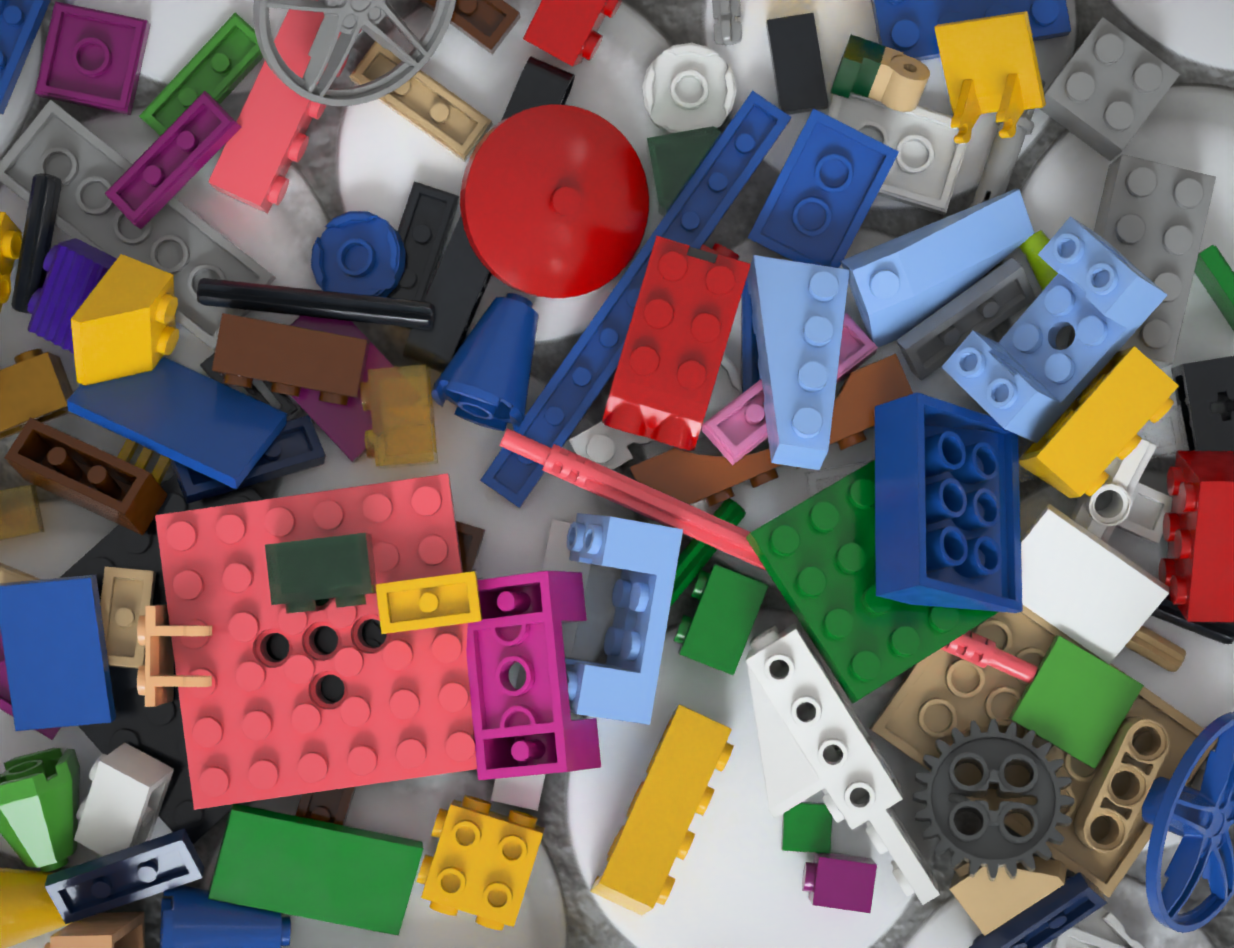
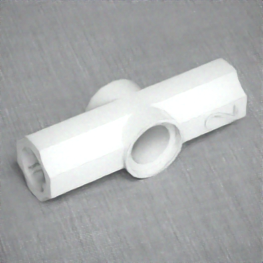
[1070,437,1157,543]

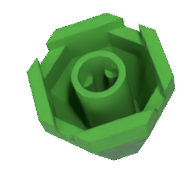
[0,748,80,872]

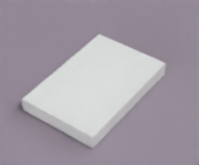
[827,93,972,215]
[1021,504,1169,664]

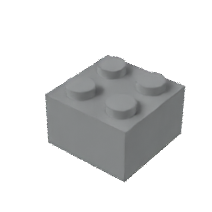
[1039,17,1180,161]

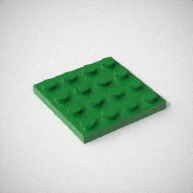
[746,460,998,704]

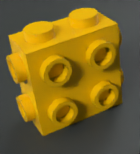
[417,795,545,930]

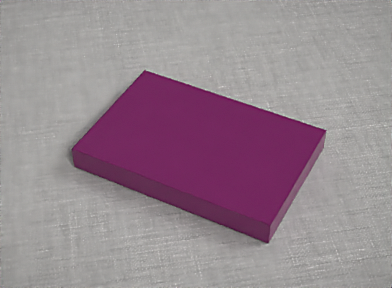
[290,316,423,462]

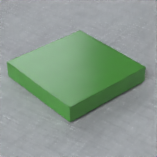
[1008,635,1144,769]

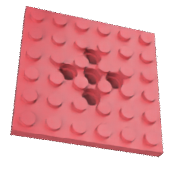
[155,473,477,810]

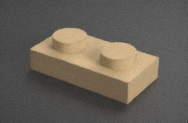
[100,567,156,669]

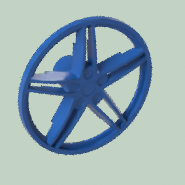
[1142,712,1234,933]

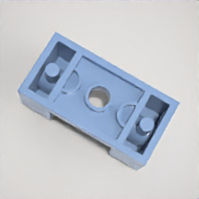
[942,216,1167,443]
[565,513,683,725]

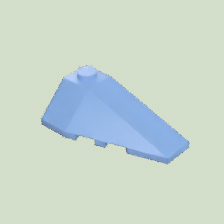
[840,188,1034,348]

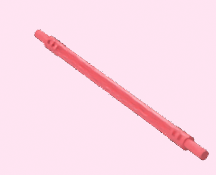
[499,428,1037,684]

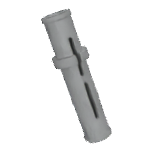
[969,79,1045,208]

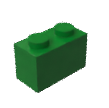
[673,564,769,676]

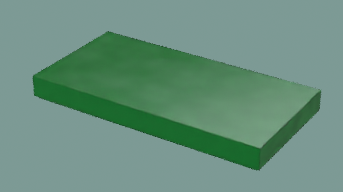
[208,804,424,936]

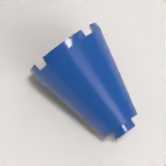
[431,293,539,431]
[160,885,291,948]

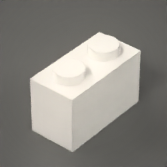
[74,743,174,856]

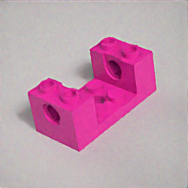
[466,571,601,780]

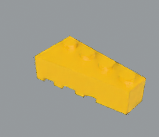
[590,704,734,916]

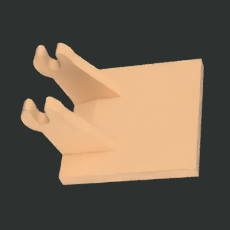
[137,604,212,707]

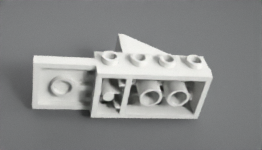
[745,621,940,905]

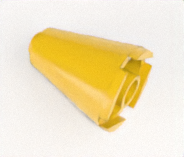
[0,868,71,948]

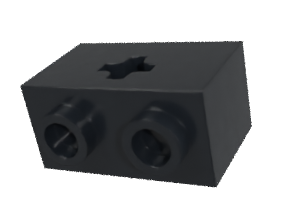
[1171,356,1234,451]

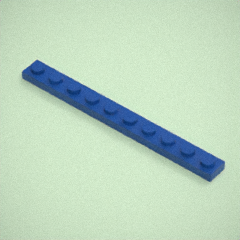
[480,90,792,508]

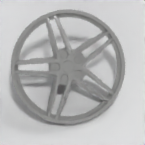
[253,0,456,106]

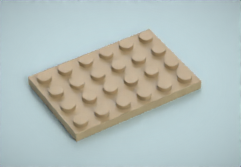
[869,605,1218,898]

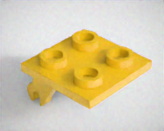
[934,11,1046,144]

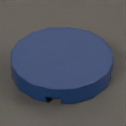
[311,211,406,297]

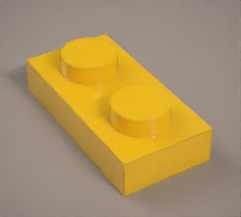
[375,571,483,634]

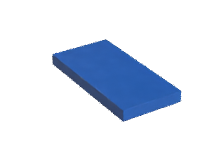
[67,357,287,489]

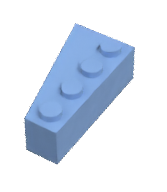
[747,255,849,470]

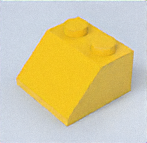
[71,254,179,386]

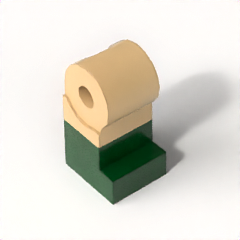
[830,34,930,112]

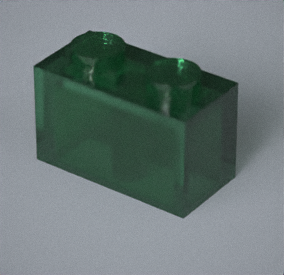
[265,533,377,614]

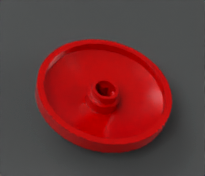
[460,104,649,298]

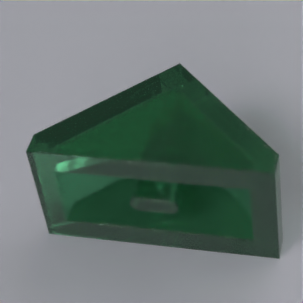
[646,126,722,216]

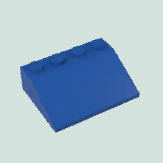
[875,392,1023,613]

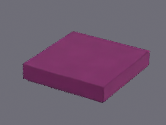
[35,1,151,115]

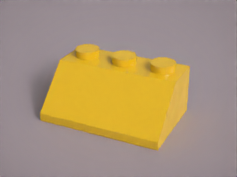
[1019,346,1179,498]

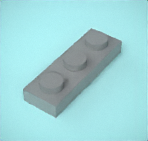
[896,258,1036,380]

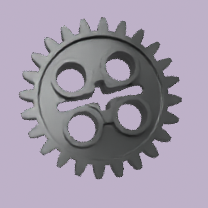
[912,719,1074,881]

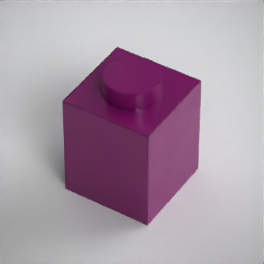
[802,853,877,913]

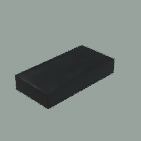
[766,13,828,115]

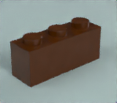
[212,313,370,406]
[4,417,168,536]

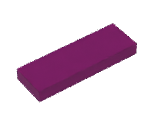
[104,91,241,229]

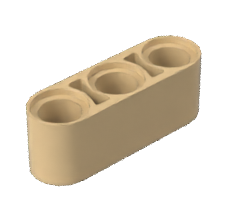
[1073,716,1170,853]

